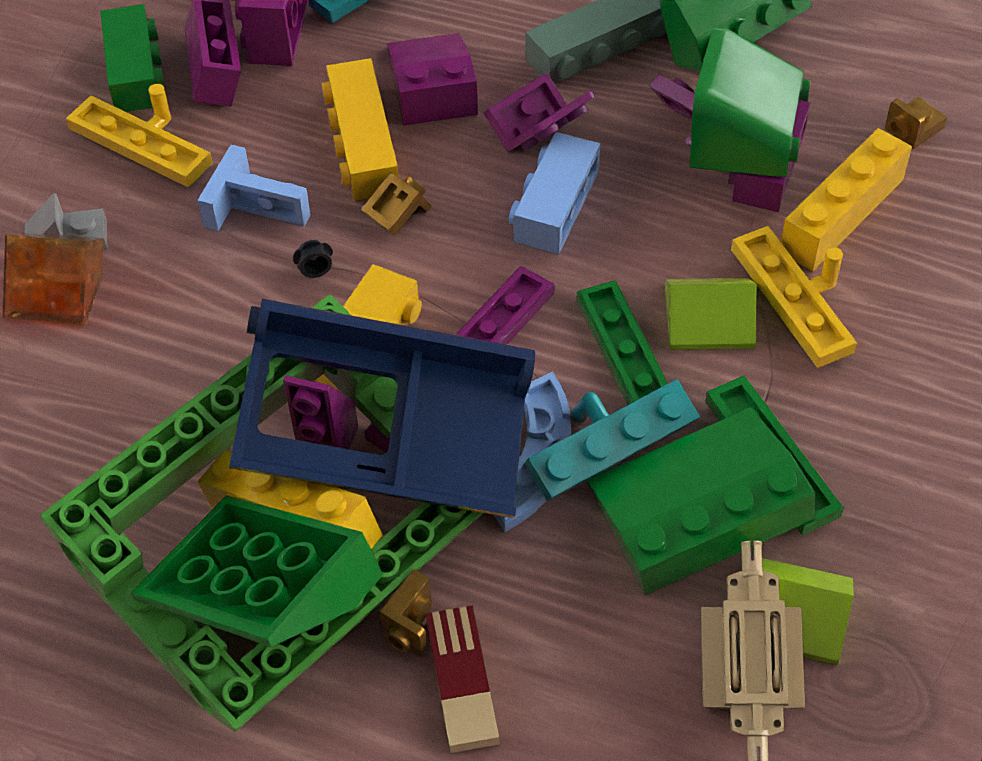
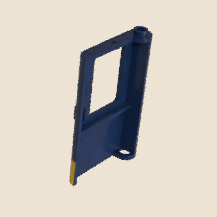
[229,299,535,518]

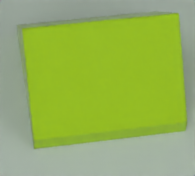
[665,278,757,350]
[762,558,854,665]

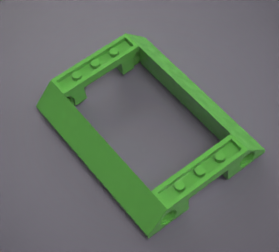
[40,294,518,732]

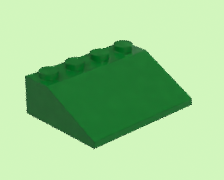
[659,0,812,71]
[587,407,815,595]
[131,495,383,647]

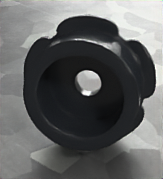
[293,240,333,278]

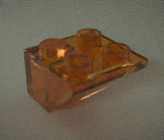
[3,234,104,325]

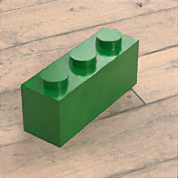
[100,4,166,112]

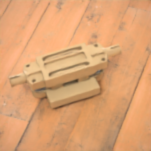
[700,541,805,761]

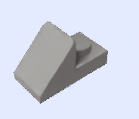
[24,193,107,259]

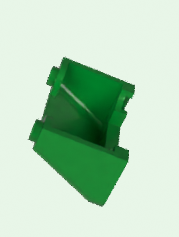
[689,28,811,177]

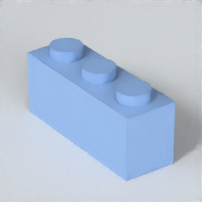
[509,132,600,255]

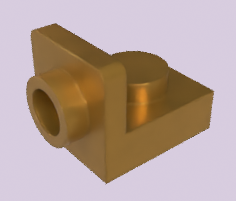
[884,96,948,149]
[361,172,432,236]
[380,569,433,657]

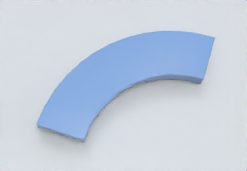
[494,371,571,532]

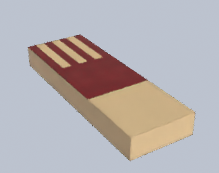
[425,605,500,753]

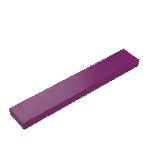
[364,266,555,452]

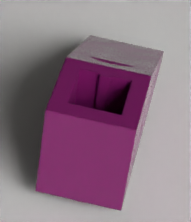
[283,376,358,449]

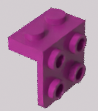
[483,73,595,152]

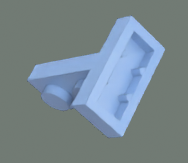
[197,145,311,231]

